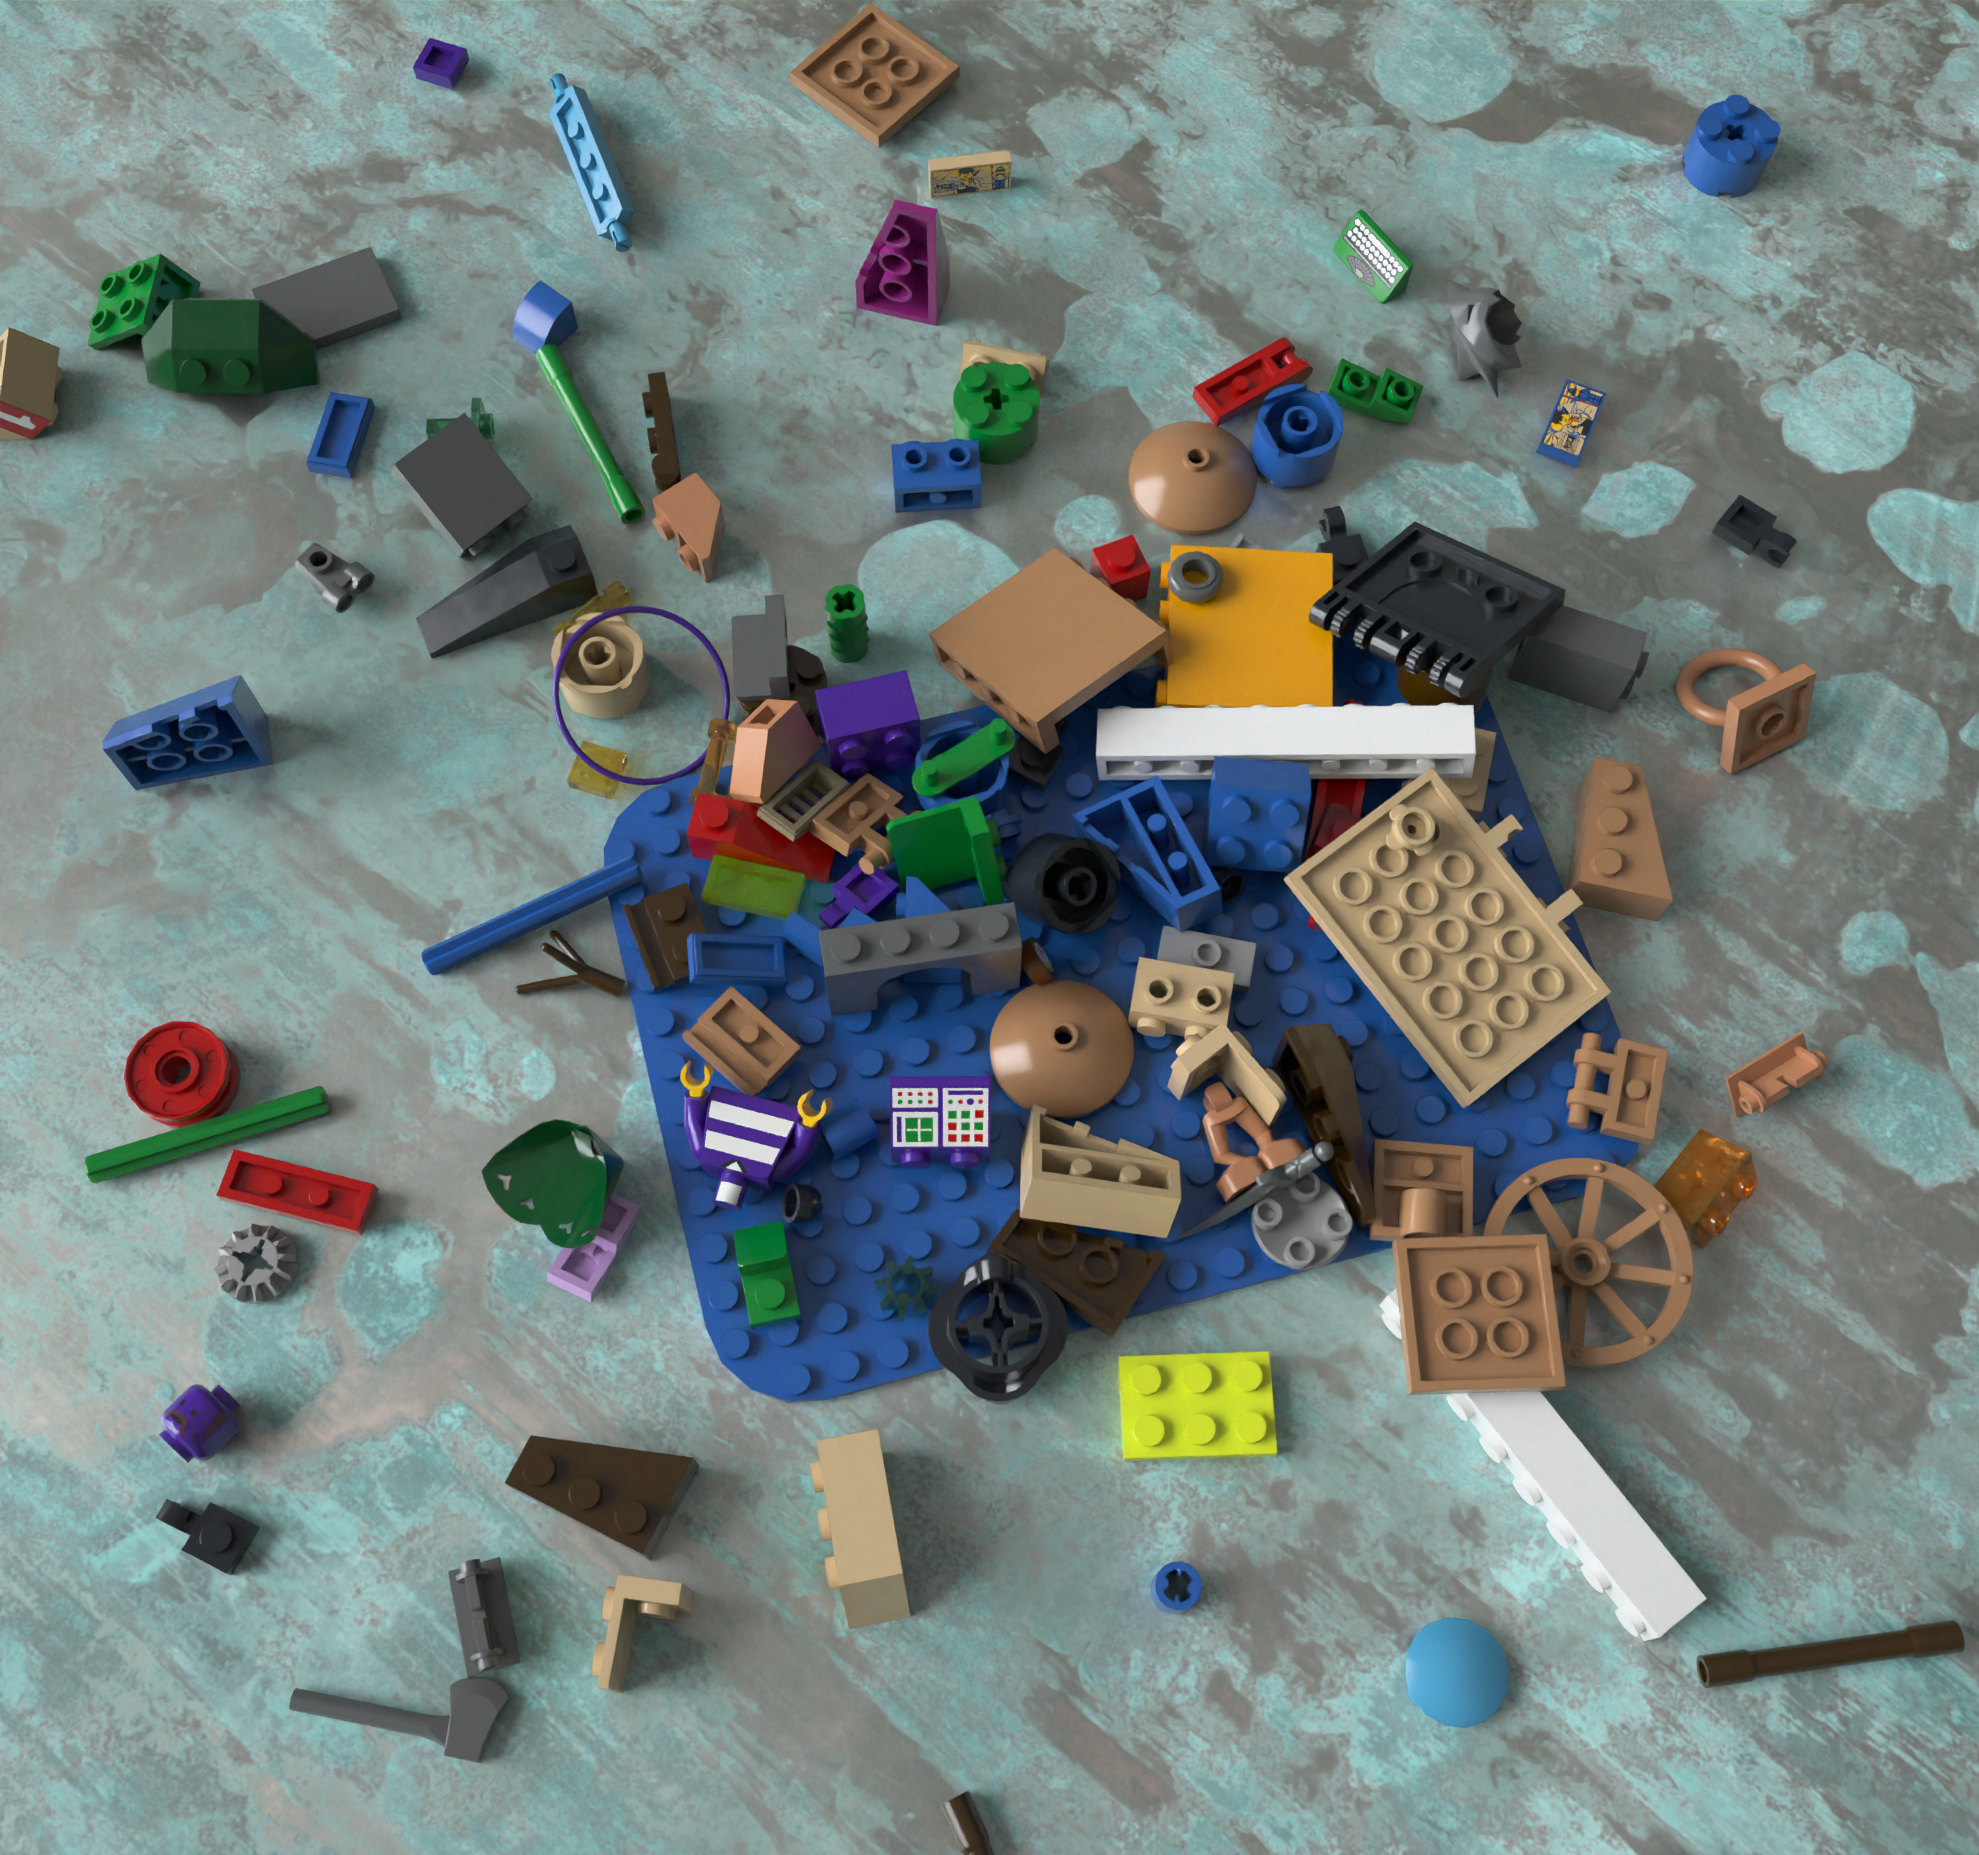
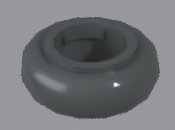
[1167,551,1223,604]

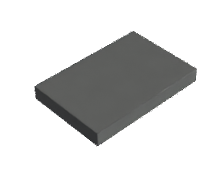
[251,247,402,349]

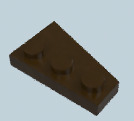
[987,1209,1167,1338]

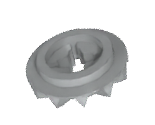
[214,1223,298,1304]

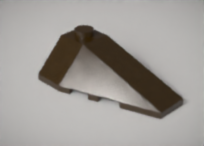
[1272,1023,1377,1233]

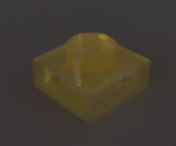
[567,741,628,800]

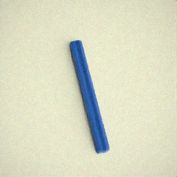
[421,856,643,975]

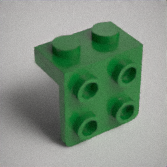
[886,796,1007,906]

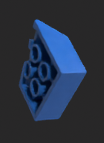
[103,675,273,790]

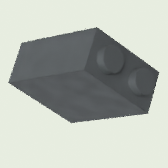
[390,412,533,558]
[1508,605,1649,713]

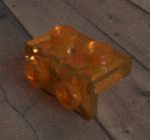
[1654,1129,1758,1249]

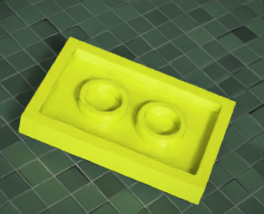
[1117,1351,1278,1462]

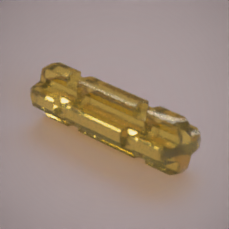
[552,581,631,638]

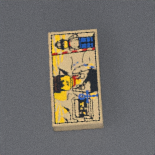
[928,150,1012,198]

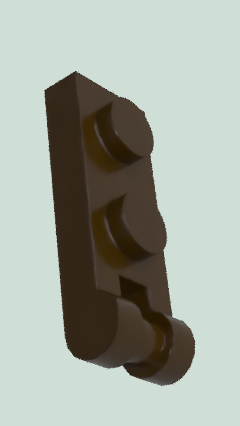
[642,372,682,494]

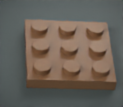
[790,3,960,148]
[1392,1234,1566,1395]

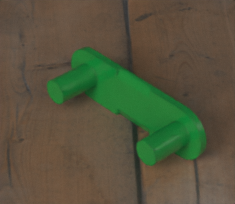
[912,718,1016,797]

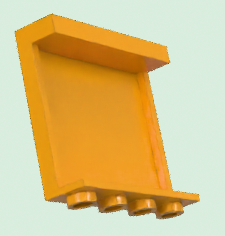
[1155,544,1333,708]

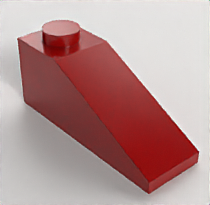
[686,793,837,884]

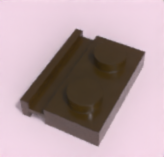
[622,882,707,995]

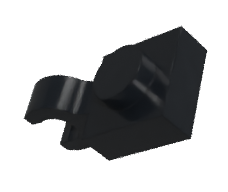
[1712,495,1797,568]
[1316,506,1369,587]
[1009,716,1068,792]
[155,1499,260,1575]

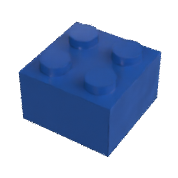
[1203,756,1311,873]

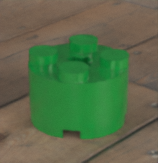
[953,363,1040,465]

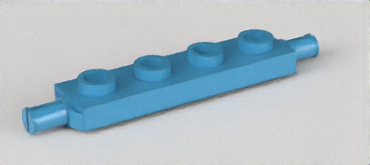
[549,73,635,252]

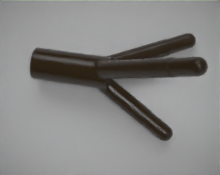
[515,930,626,998]

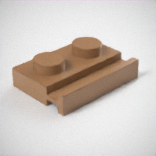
[682,986,802,1097]

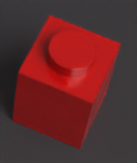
[1090,535,1151,602]

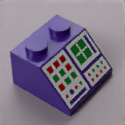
[890,1076,991,1169]

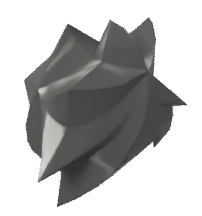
[1442,278,1522,398]

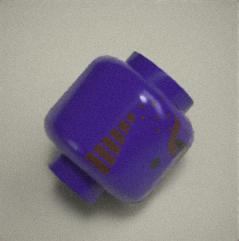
[159,1384,240,1463]

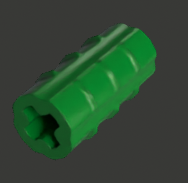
[824,584,870,663]

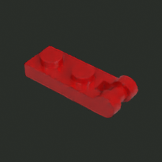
[1192,337,1313,426]

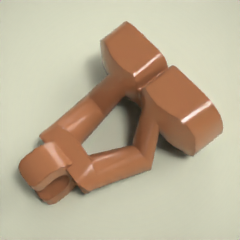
[1202,1082,1306,1204]

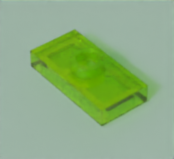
[701,854,806,921]

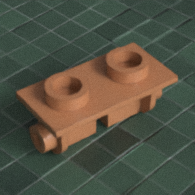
[1725,1032,1828,1118]

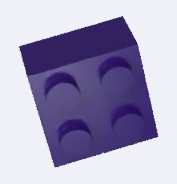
[815,670,921,780]

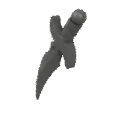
[1173,1141,1334,1240]

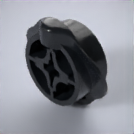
[928,1252,1068,1405]

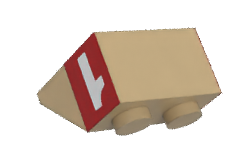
[0,327,62,441]

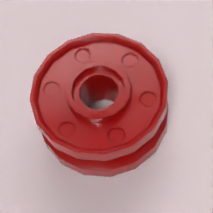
[124,1021,241,1129]

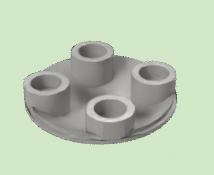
[1251,1172,1353,1270]

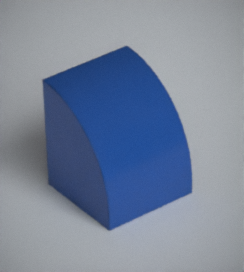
[512,280,578,354]

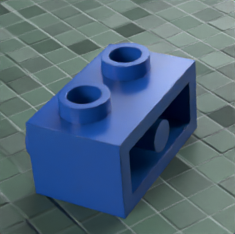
[891,438,982,513]

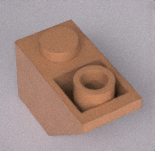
[652,472,725,583]
[730,699,822,804]

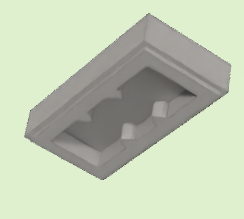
[1157,926,1257,992]

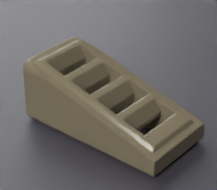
[757,759,852,842]

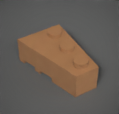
[1566,757,1673,921]

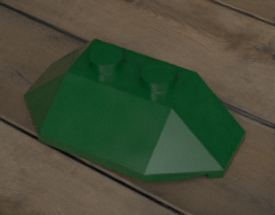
[141,298,320,393]

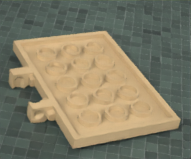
[1283,767,1611,1108]

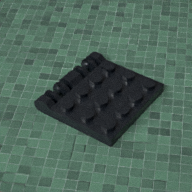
[1309,521,1566,698]

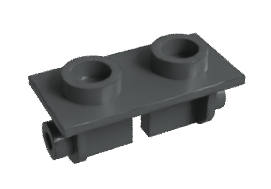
[448,1557,521,1678]

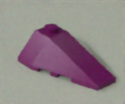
[855,200,950,326]

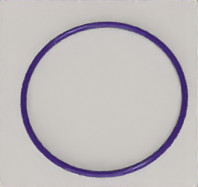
[552,606,730,786]

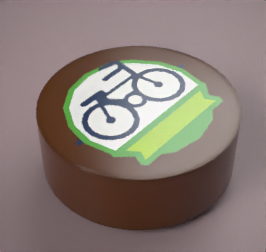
[1021,936,1056,986]

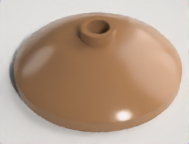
[1128,421,1257,536]
[990,980,1134,1120]

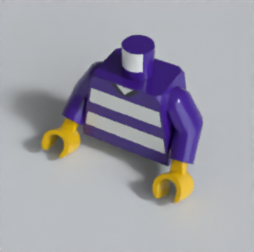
[680,1060,833,1211]

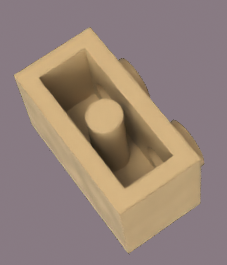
[1128,957,1235,1040]

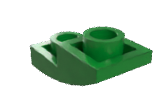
[1326,358,1423,423]

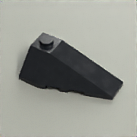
[416,525,600,659]

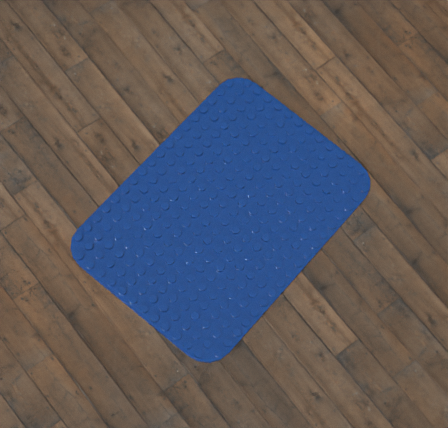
[604,617,1639,1403]

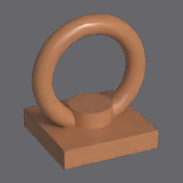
[1676,648,1816,775]

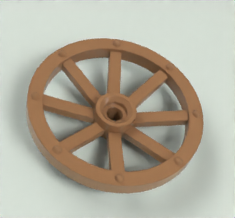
[1481,1158,1694,1368]

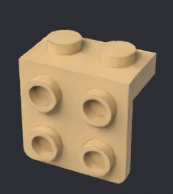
[1167,1022,1287,1127]

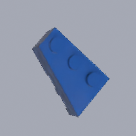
[1073,775,1223,932]

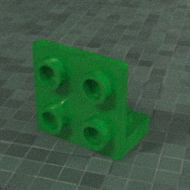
[88,253,201,350]

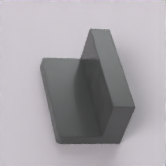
[731,595,790,701]

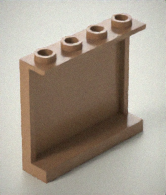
[929,547,1173,754]

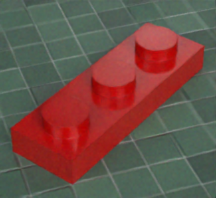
[216,1149,379,1236]

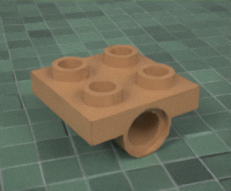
[1369,1139,1473,1242]

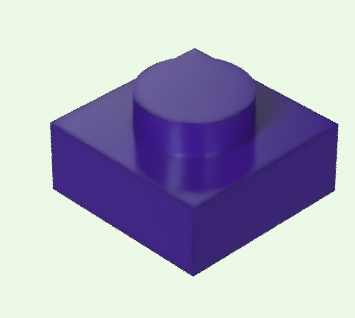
[413,38,469,90]

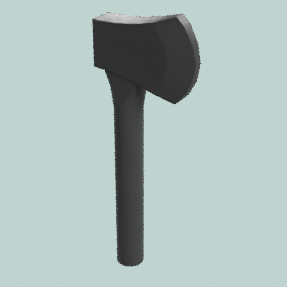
[289,1677,511,1763]

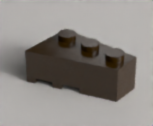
[505,1435,700,1561]

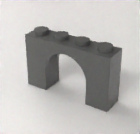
[818,902,1022,1016]

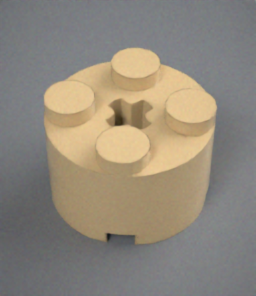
[551,612,650,719]

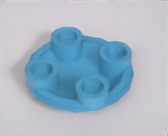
[1405,1617,1509,1728]

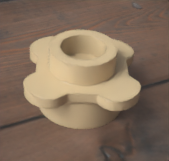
[1386,804,1437,856]

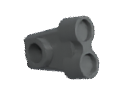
[295,543,375,613]

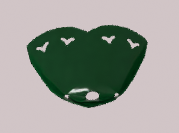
[482,1119,625,1249]

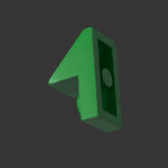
[734,1220,801,1329]

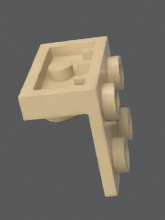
[592,1574,694,1693]

